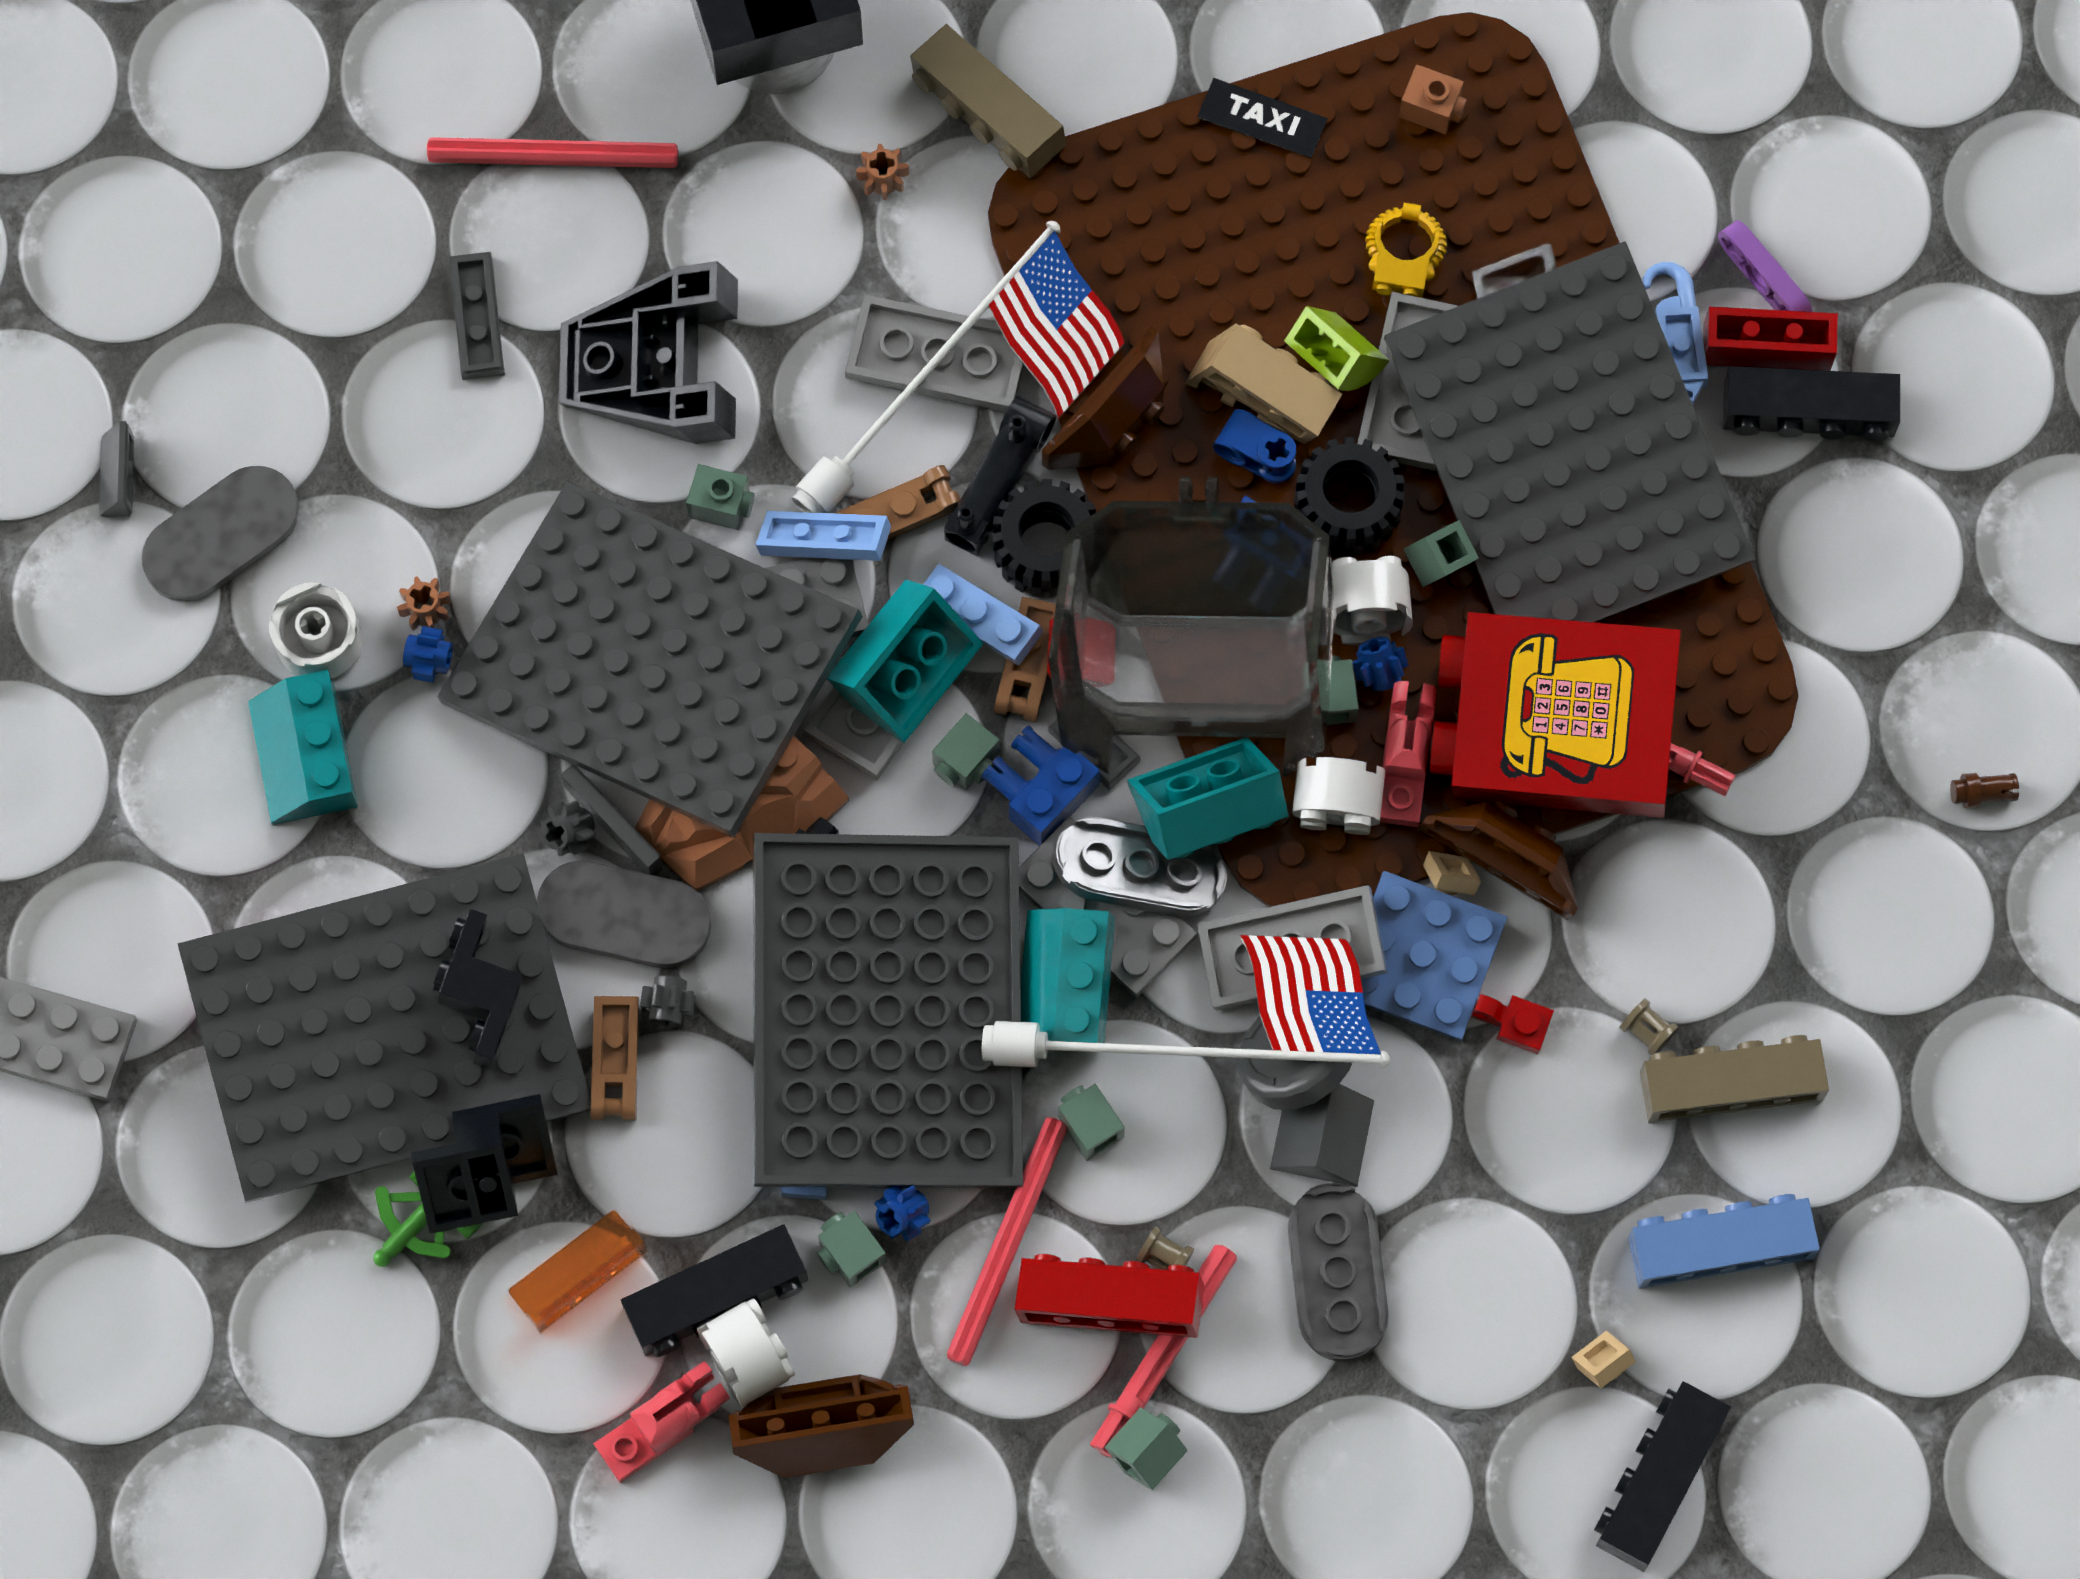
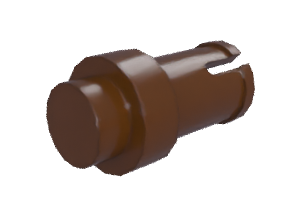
[1950,773,2019,808]

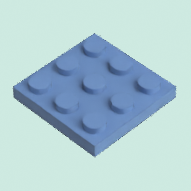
[1361,870,1508,1041]

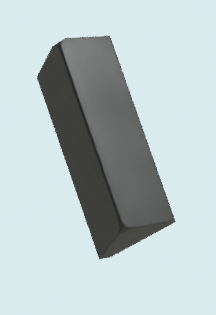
[99,421,134,517]

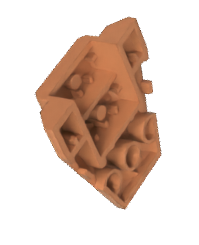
[635,736,849,892]

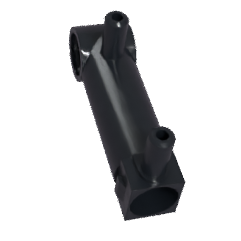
[944,396,1056,556]

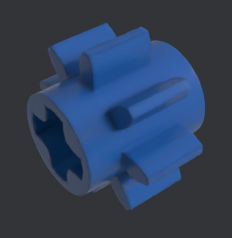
[403,626,453,683]
[1352,637,1409,691]
[874,1185,931,1241]

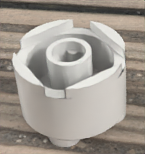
[1322,556,1413,646]
[269,582,362,679]
[1292,757,1385,835]
[697,1298,795,1407]

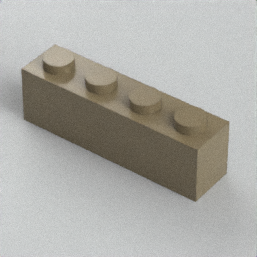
[910,24,1066,178]
[1640,1035,1829,1123]

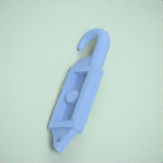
[1643,262,1709,405]

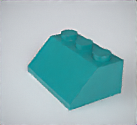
[827,579,984,743]
[248,670,358,825]
[1127,737,1289,860]
[1020,908,1116,1043]

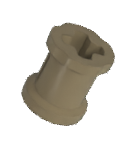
[1619,998,1679,1055]
[1136,1226,1194,1270]

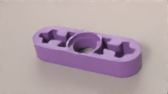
[1718,220,1812,312]

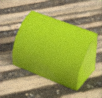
[1284,306,1390,391]

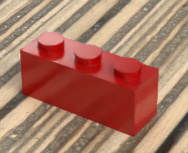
[1703,306,1838,371]

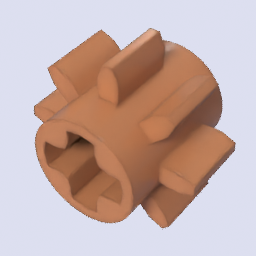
[856,144,909,200]
[397,576,451,631]

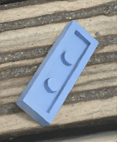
[756,511,891,561]
[923,563,1044,666]

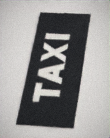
[1197,78,1328,158]

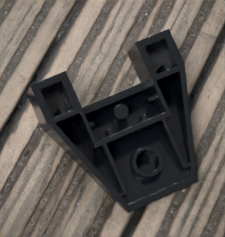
[559,261,738,444]

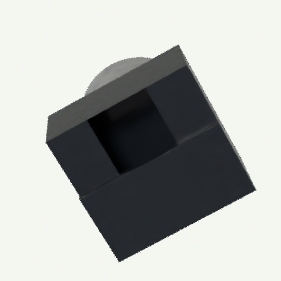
[690,0,863,94]

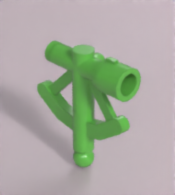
[373,1172,483,1267]

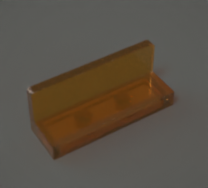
[509,1210,647,1333]

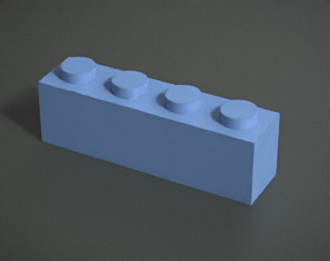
[1628,1194,1820,1289]

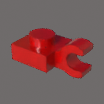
[1471,994,1554,1055]

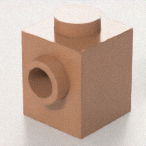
[1399,64,1467,135]

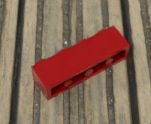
[1014,1254,1204,1338]

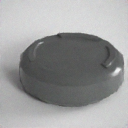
[1237,1016,1352,1110]

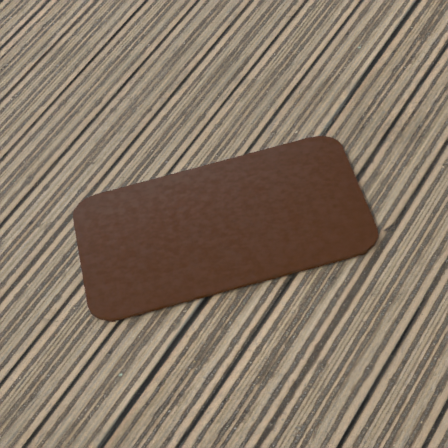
[988,12,1799,907]

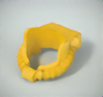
[1365,203,1447,298]

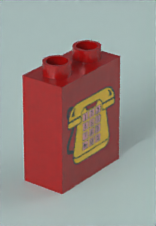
[1430,612,1681,818]

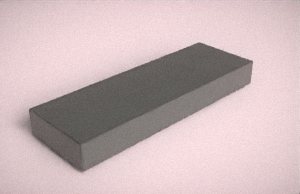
[449,252,505,380]
[561,765,662,876]

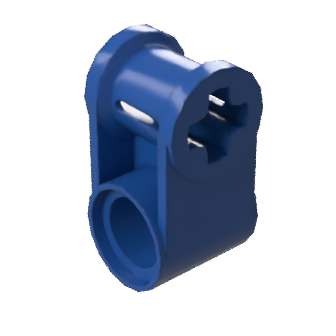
[1212,409,1296,484]

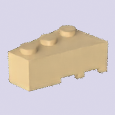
[1185,323,1342,444]

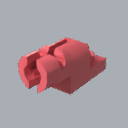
[1380,681,1437,827]
[593,1361,730,1483]

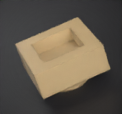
[1423,851,1481,895]
[1571,1331,1636,1388]

